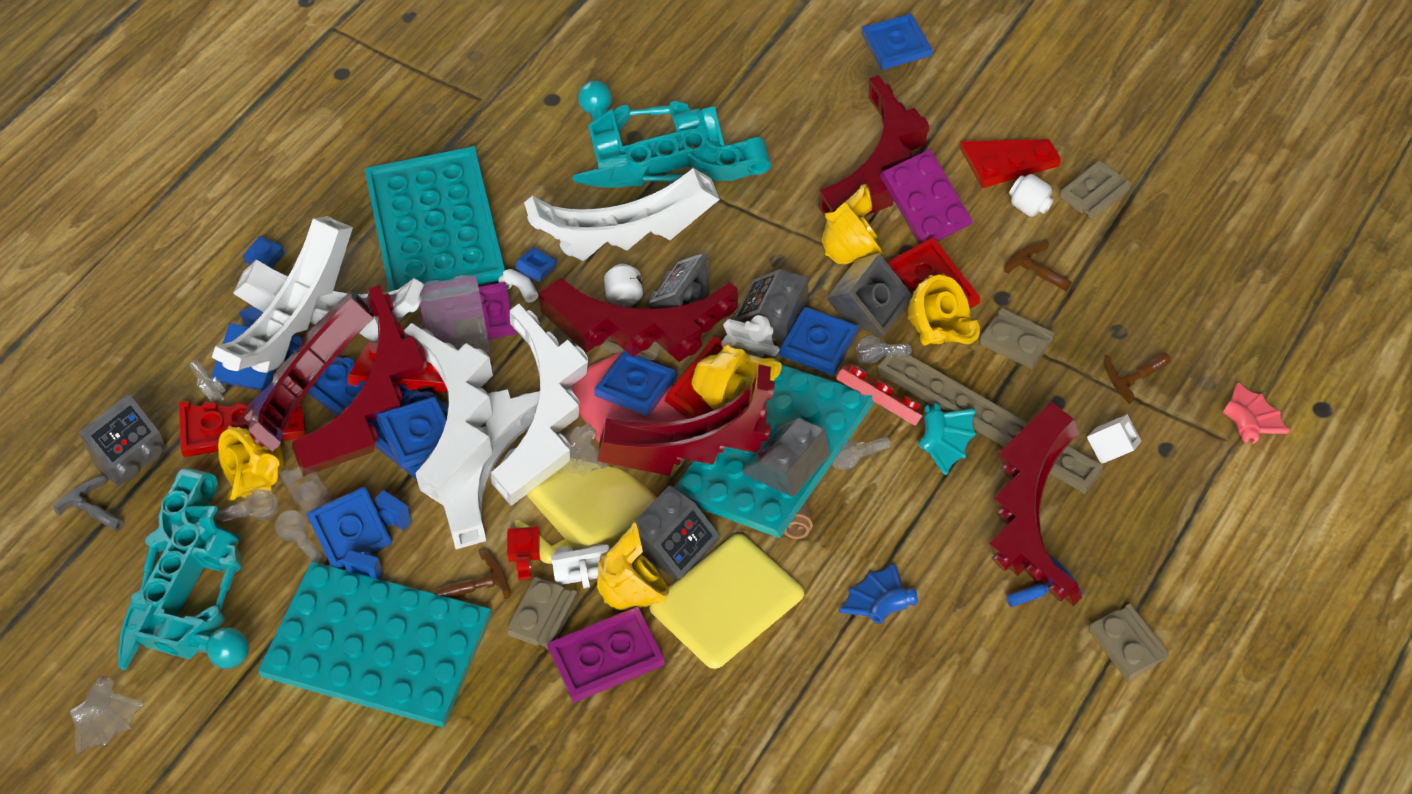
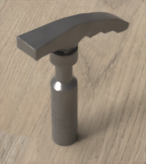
[53,475,123,531]

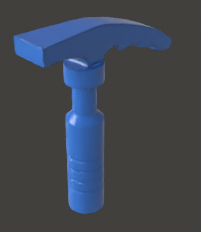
[1006,555,1083,607]

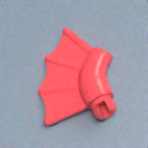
[1223,383,1290,444]

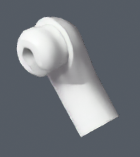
[498,269,538,302]

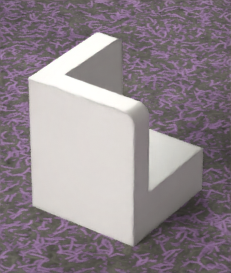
[1087,414,1142,463]

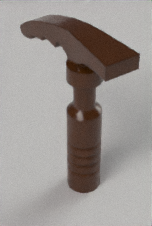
[1004,241,1072,291]
[1104,352,1171,404]
[436,549,510,599]

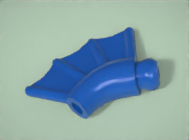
[839,564,918,624]

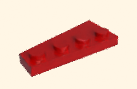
[348,342,448,393]
[179,401,306,457]

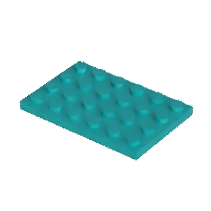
[364,146,505,297]
[674,365,875,538]
[258,561,492,728]

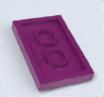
[880,149,973,244]
[547,606,665,703]

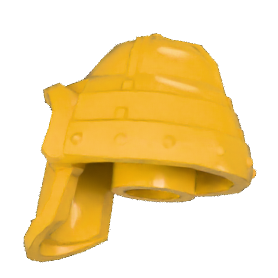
[822,184,883,265]
[907,274,980,346]
[691,343,782,411]
[218,426,284,500]
[597,521,669,611]

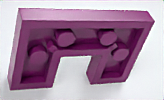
[420,282,516,346]

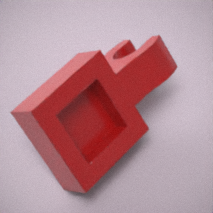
[507,526,540,580]

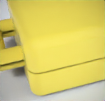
[515,458,658,564]
[650,534,804,669]

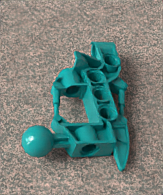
[572,80,772,188]
[118,468,249,670]

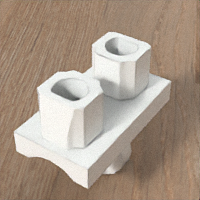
[721,315,780,358]
[551,543,609,589]

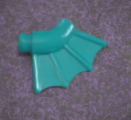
[917,403,976,475]

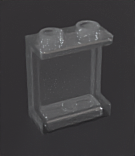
[419,275,491,352]

